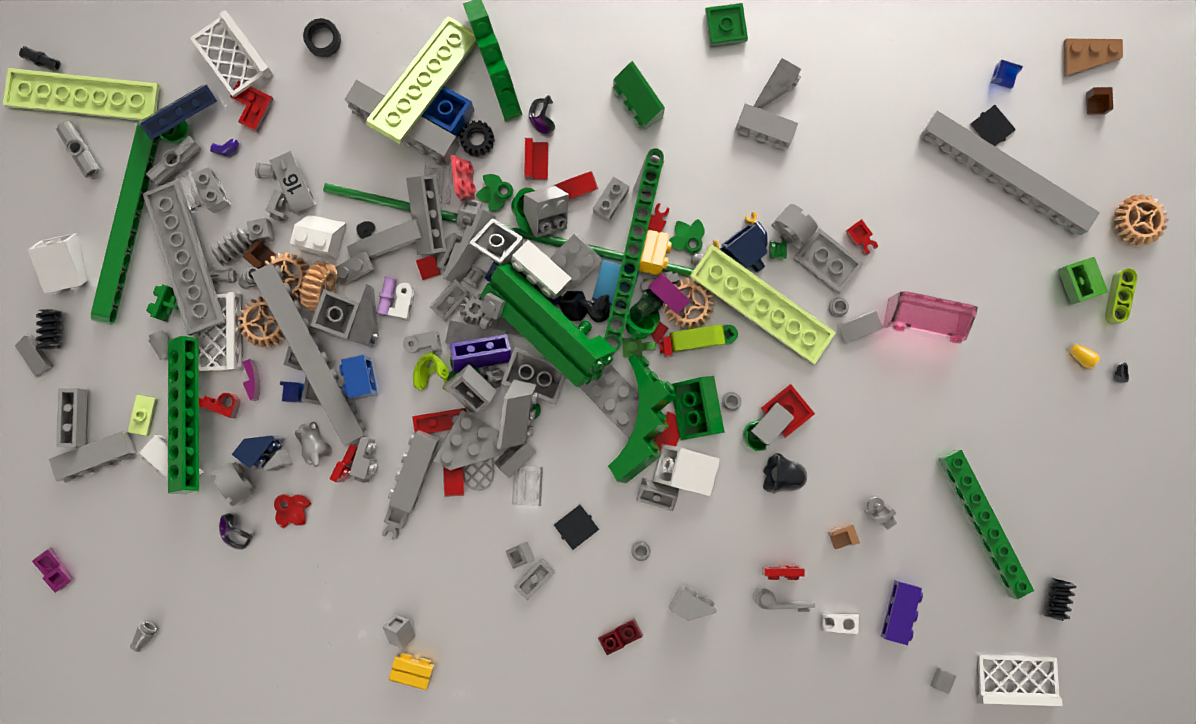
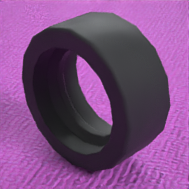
[303,18,341,57]

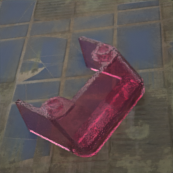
[883,291,978,344]

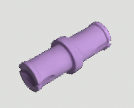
[376,276,397,316]

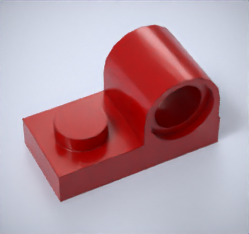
[199,393,241,418]

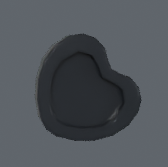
[356,221,376,239]
[1115,362,1129,383]

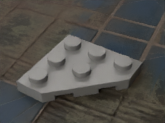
[433,410,506,470]

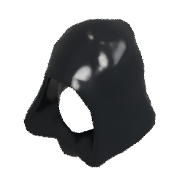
[763,453,807,494]

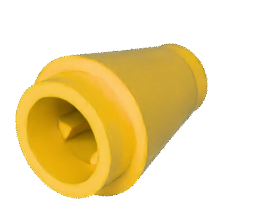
[1069,343,1100,370]

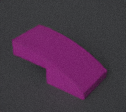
[648,273,690,314]
[242,359,260,401]
[32,548,72,593]

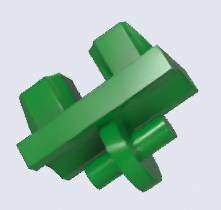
[146,284,179,322]

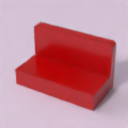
[524,138,549,180]
[653,411,680,451]

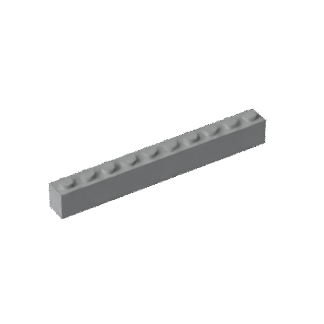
[921,110,1100,235]
[251,263,366,446]

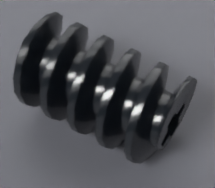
[36,309,62,349]
[1044,578,1077,621]

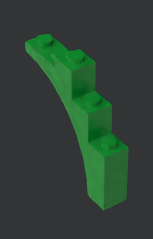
[463,0,523,121]
[608,354,677,483]

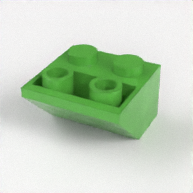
[1058,257,1108,305]

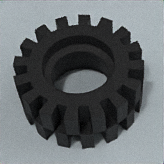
[459,120,495,157]

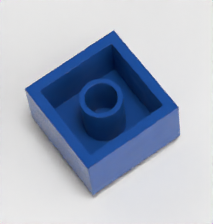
[421,86,475,138]
[339,355,378,400]

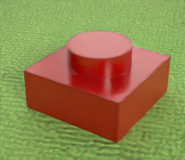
[659,336,673,358]

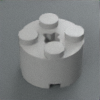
[771,204,818,249]
[211,461,256,506]

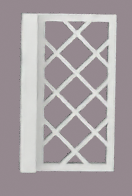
[190,10,273,97]
[194,292,243,371]
[977,655,1062,706]

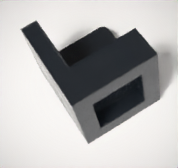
[558,291,588,321]

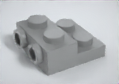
[350,437,378,483]

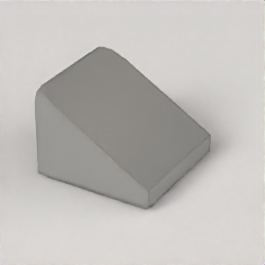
[506,542,535,569]
[930,668,957,694]

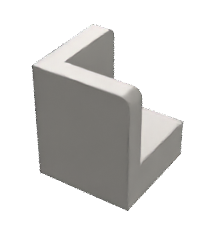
[383,614,415,649]

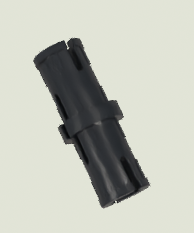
[19,46,61,72]

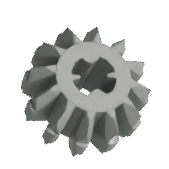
[460,293,485,325]

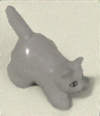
[295,422,331,467]

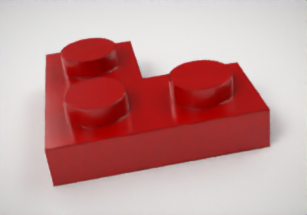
[230,80,274,132]
[329,444,358,483]
[762,565,805,580]

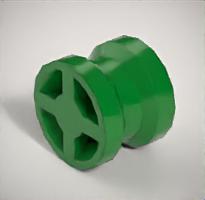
[769,240,787,259]
[723,325,738,345]

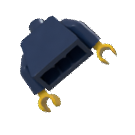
[708,212,768,272]

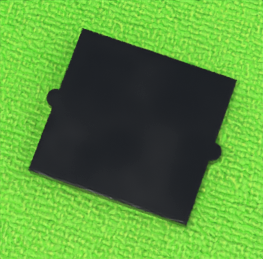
[970,105,1016,146]
[554,504,600,550]

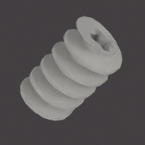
[210,227,254,266]

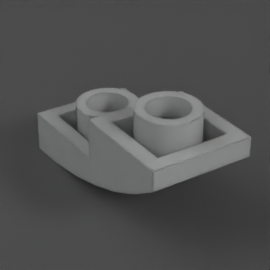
[839,310,883,343]

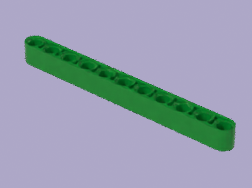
[91,124,160,325]
[604,148,664,353]

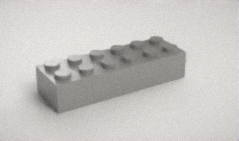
[345,79,460,165]

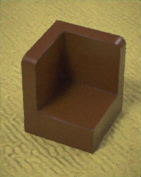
[1086,87,1113,115]
[243,240,276,269]

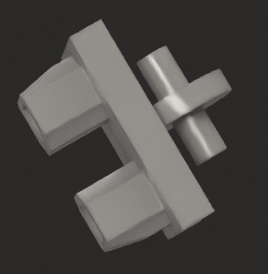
[864,496,897,530]

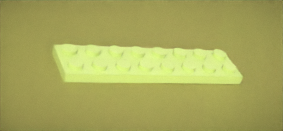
[366,16,477,144]
[3,68,160,121]
[689,245,836,364]

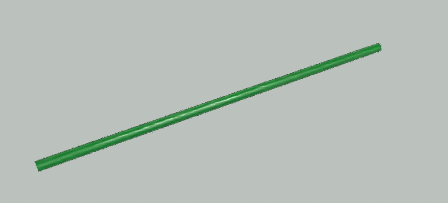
[323,183,694,278]

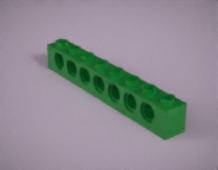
[168,336,199,495]
[938,450,1034,600]

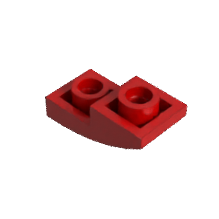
[554,171,598,200]
[443,467,464,497]

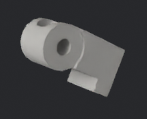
[403,331,442,353]

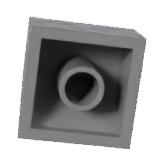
[310,289,359,339]

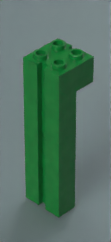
[480,263,616,387]

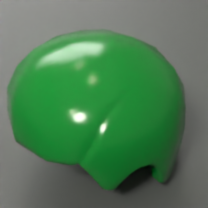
[159,121,189,143]
[743,420,767,451]

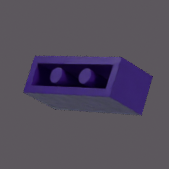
[450,334,511,372]
[880,580,923,646]

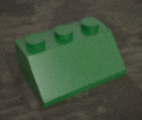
[612,61,665,130]
[672,376,725,440]

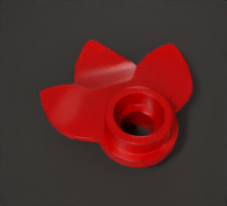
[274,494,311,529]

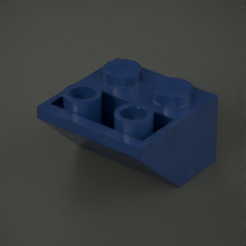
[232,435,285,469]

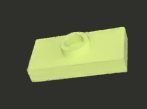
[128,394,157,436]

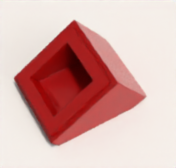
[416,255,441,280]

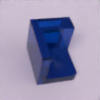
[990,59,1023,89]
[280,381,304,403]

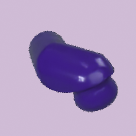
[210,139,239,157]

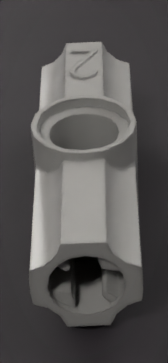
[56,121,100,178]
[146,135,201,186]

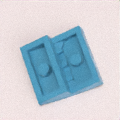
[592,260,640,309]

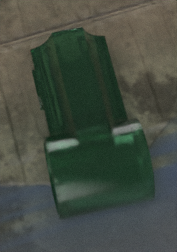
[629,290,664,322]

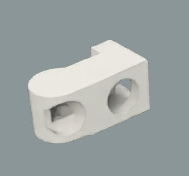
[388,283,414,321]
[821,613,859,634]

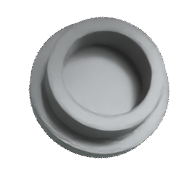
[829,297,849,317]
[722,392,741,411]
[631,541,651,561]

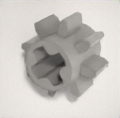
[481,365,504,388]

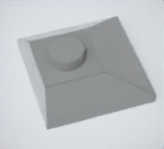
[469,218,523,265]

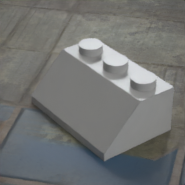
[501,347,566,405]
[497,380,538,449]

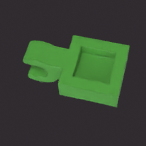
[622,338,656,358]

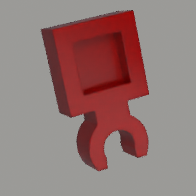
[641,203,669,233]
[845,219,878,255]

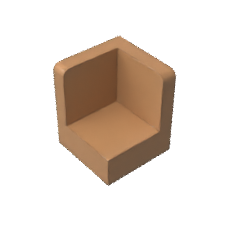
[828,524,860,549]

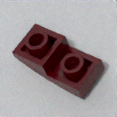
[598,618,643,655]

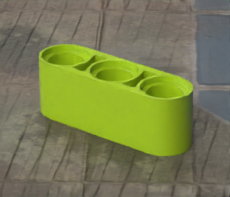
[1105,268,1137,324]
[669,325,725,352]

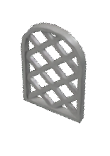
[463,458,495,491]

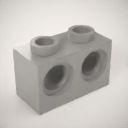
[191,167,231,213]
[593,176,630,223]

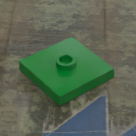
[705,3,748,46]

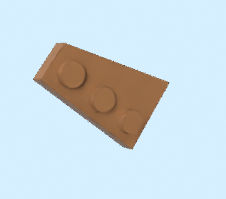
[1064,38,1123,77]

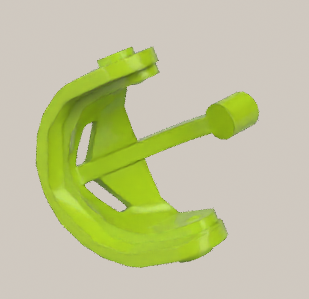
[413,352,449,392]

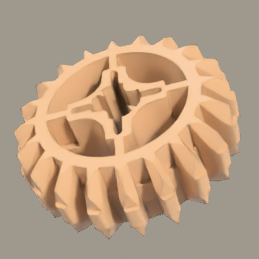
[1113,194,1169,246]
[265,252,309,301]
[300,260,338,312]
[663,278,715,330]
[238,296,285,348]

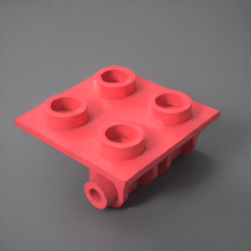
[451,155,476,200]

